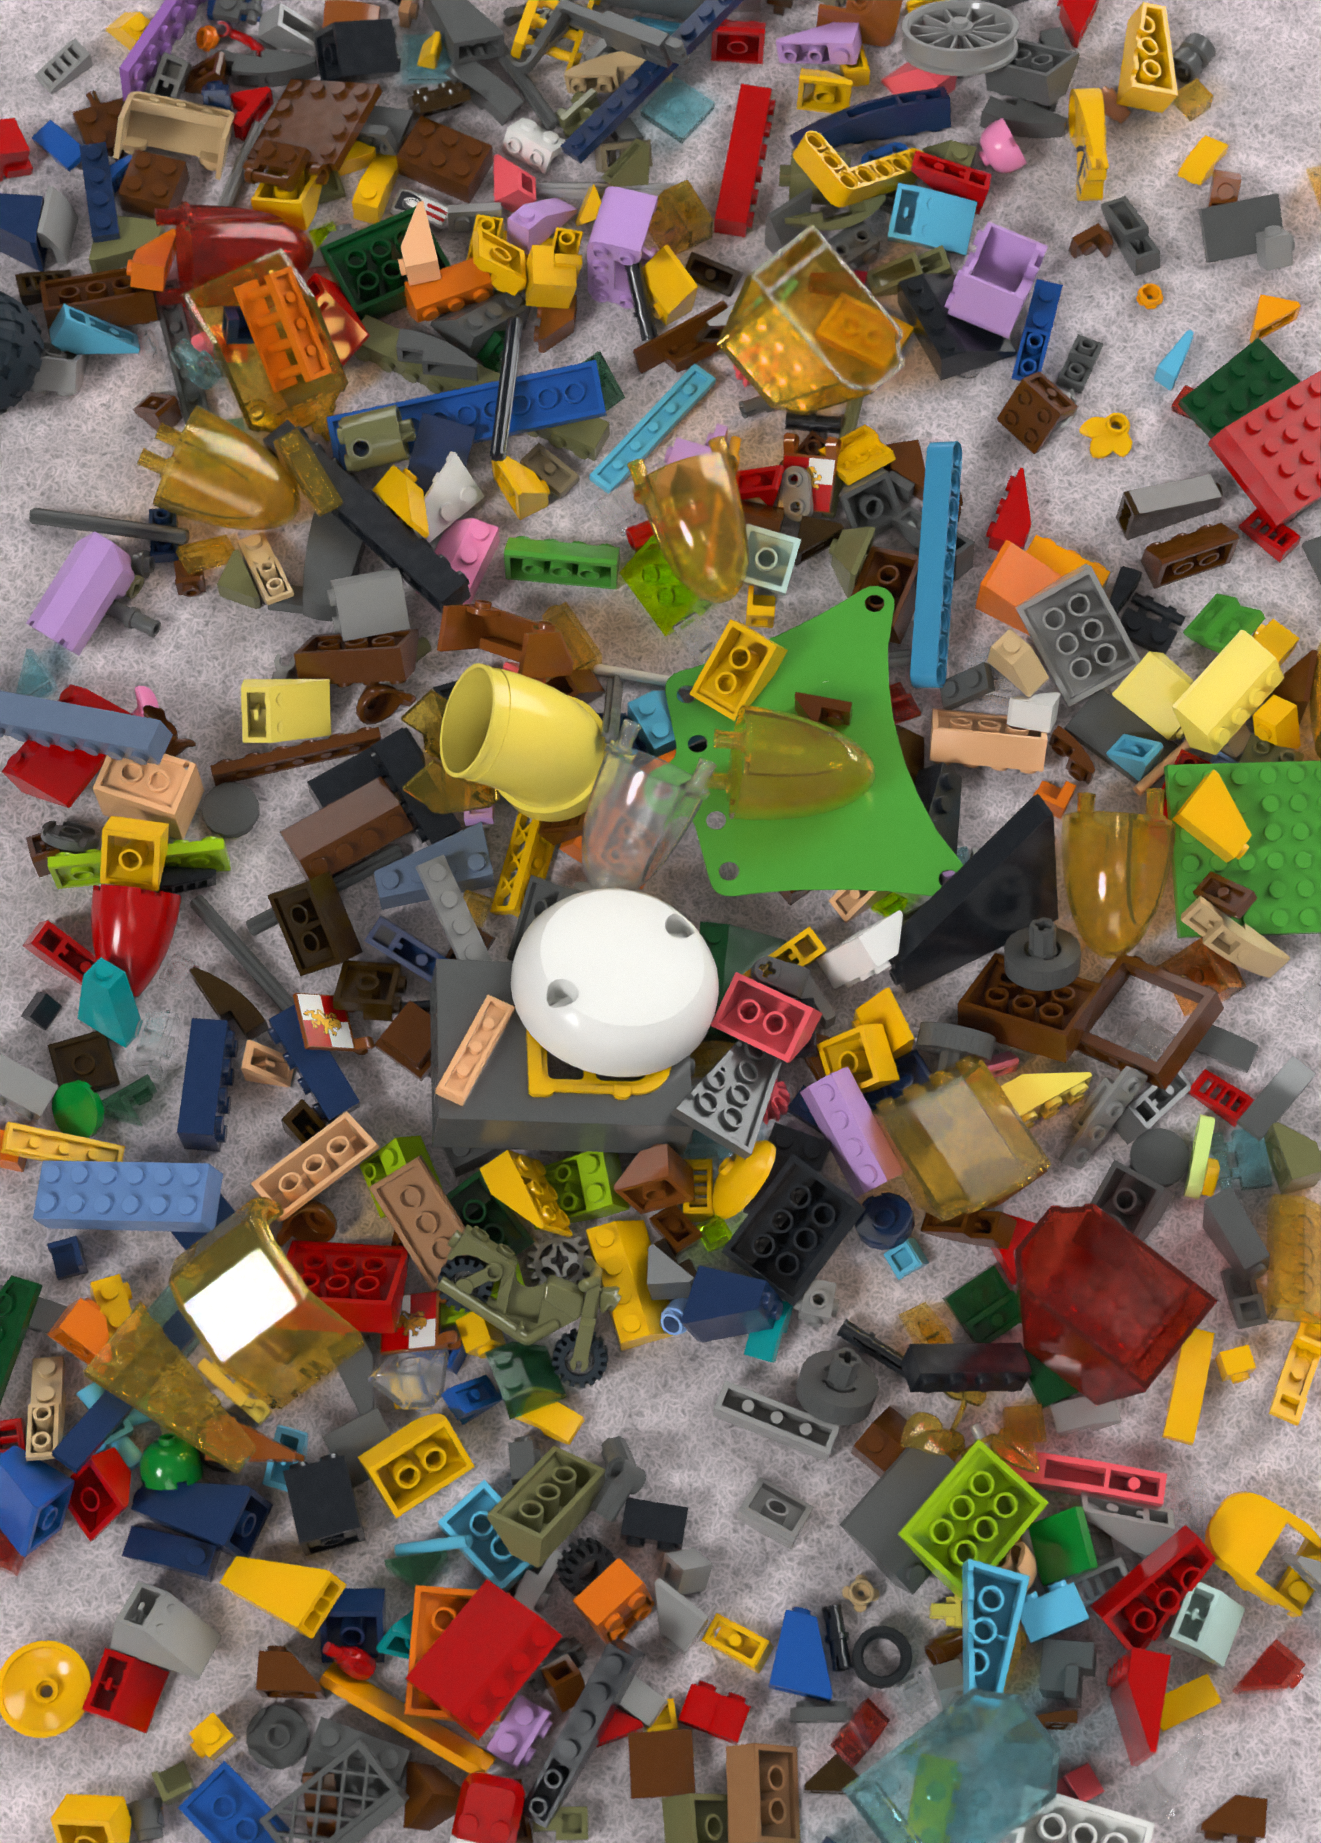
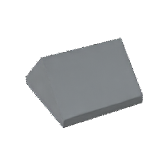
[737,1477,814,1549]

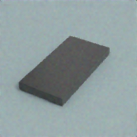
[1064,689,1178,798]

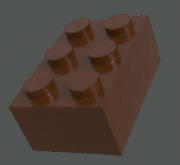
[396,116,493,204]

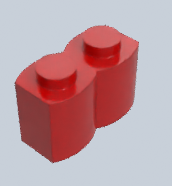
[677,1681,751,1745]

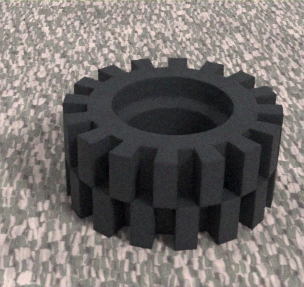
[556,1537,616,1597]

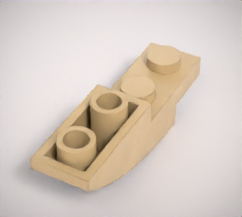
[564,51,673,93]
[237,531,294,605]
[1181,896,1290,978]
[26,1356,66,1461]

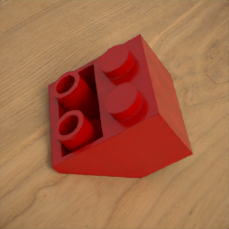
[82,1648,170,1734]

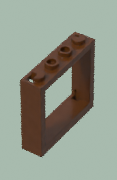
[1075,952,1224,1090]

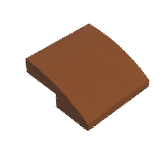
[322,0,381,28]

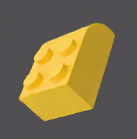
[357,1413,475,1518]

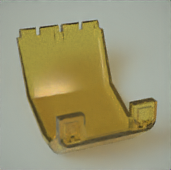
[168,1197,365,1409]

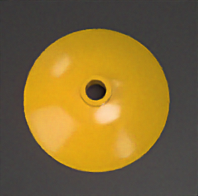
[712,1140,776,1219]
[0,1641,92,1738]

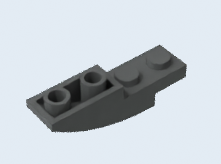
[208,49,318,88]

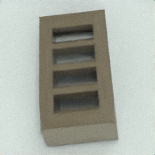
[594,139,653,173]

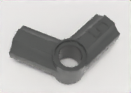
[589,1436,646,1523]

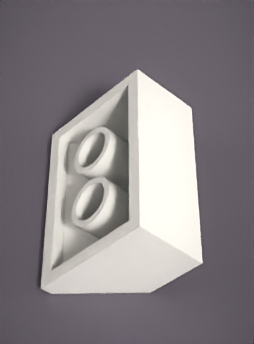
[816,910,903,989]

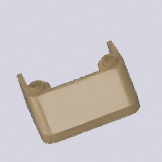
[113,91,234,180]

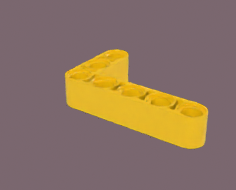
[793,131,924,208]

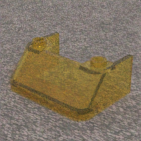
[401,689,500,814]

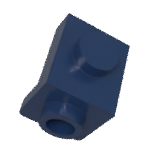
[201,81,232,112]

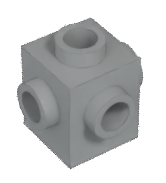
[794,1279,839,1327]

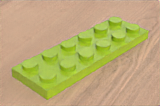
[48,836,231,889]

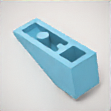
[49,304,140,354]

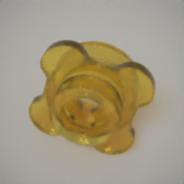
[312,409,334,442]

